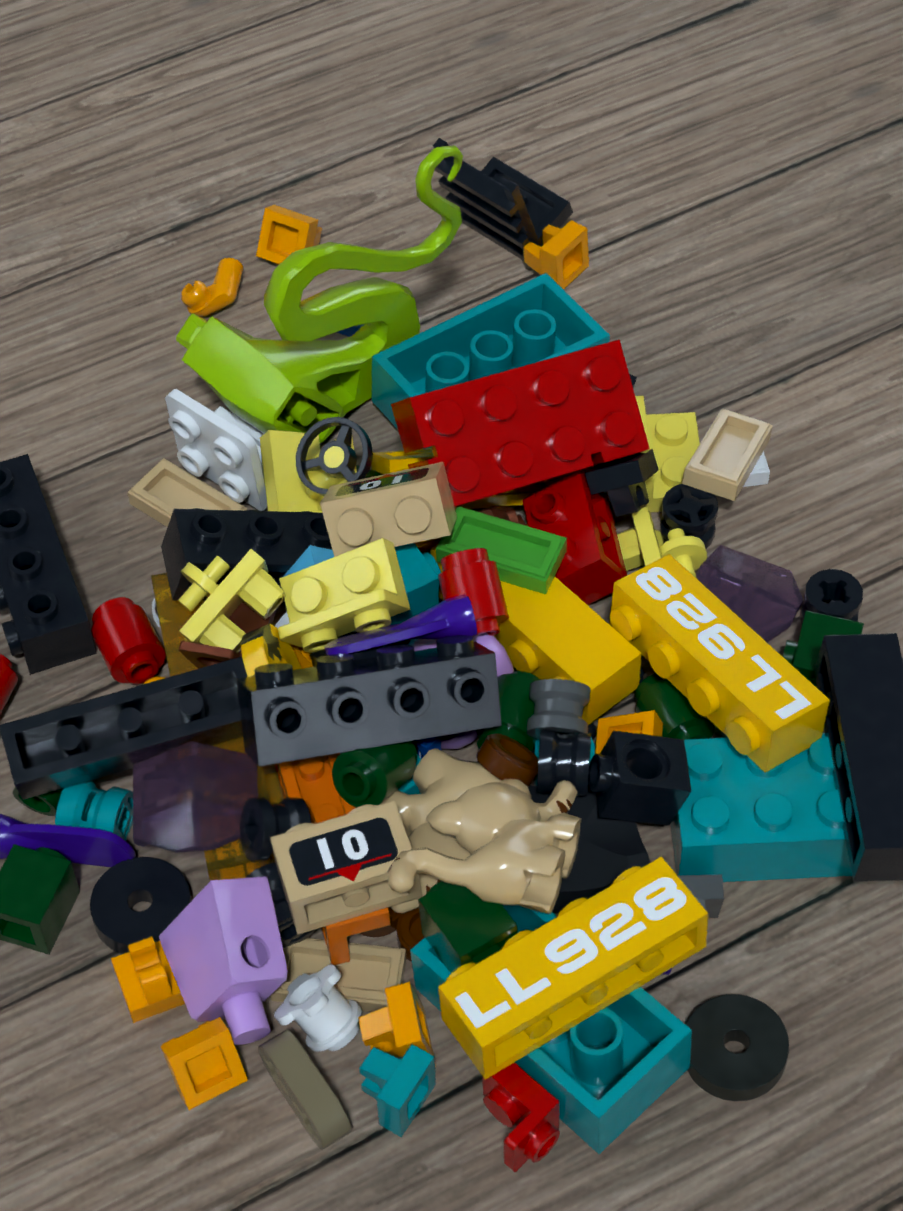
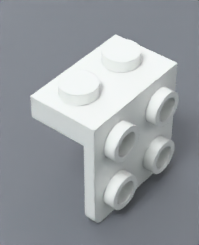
[165,389,267,511]

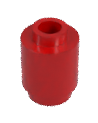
[438,548,509,637]
[91,597,166,684]

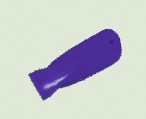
[324,594,477,655]
[0,814,136,867]

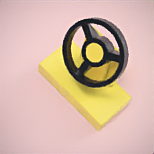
[260,417,373,513]

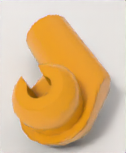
[181,258,243,317]

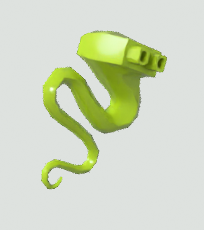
[176,145,463,444]

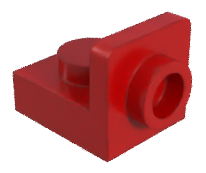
[482,1063,560,1172]

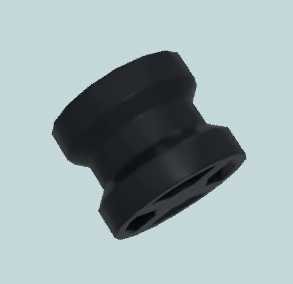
[660,484,718,548]
[800,569,863,624]
[537,730,591,796]
[240,797,311,862]

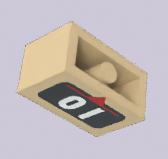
[320,462,457,557]
[270,800,422,935]

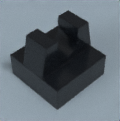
[585,449,659,517]

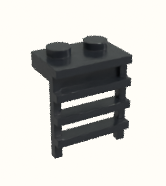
[433,138,573,261]

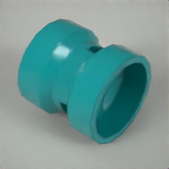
[55,781,136,841]

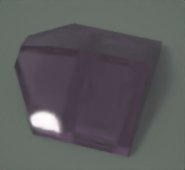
[696,545,803,643]
[133,741,259,853]

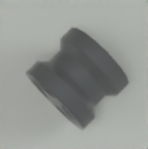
[527,679,591,740]

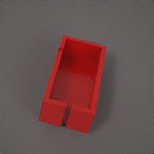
[391,339,650,507]

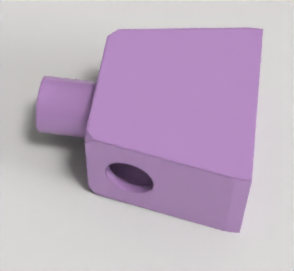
[159,876,288,1045]

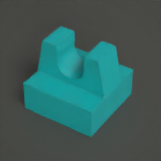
[359,1044,436,1138]

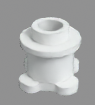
[274,965,362,1052]

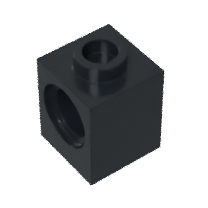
[588,730,691,826]

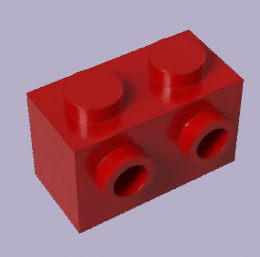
[523,470,627,605]

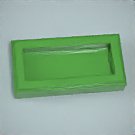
[436,506,567,594]

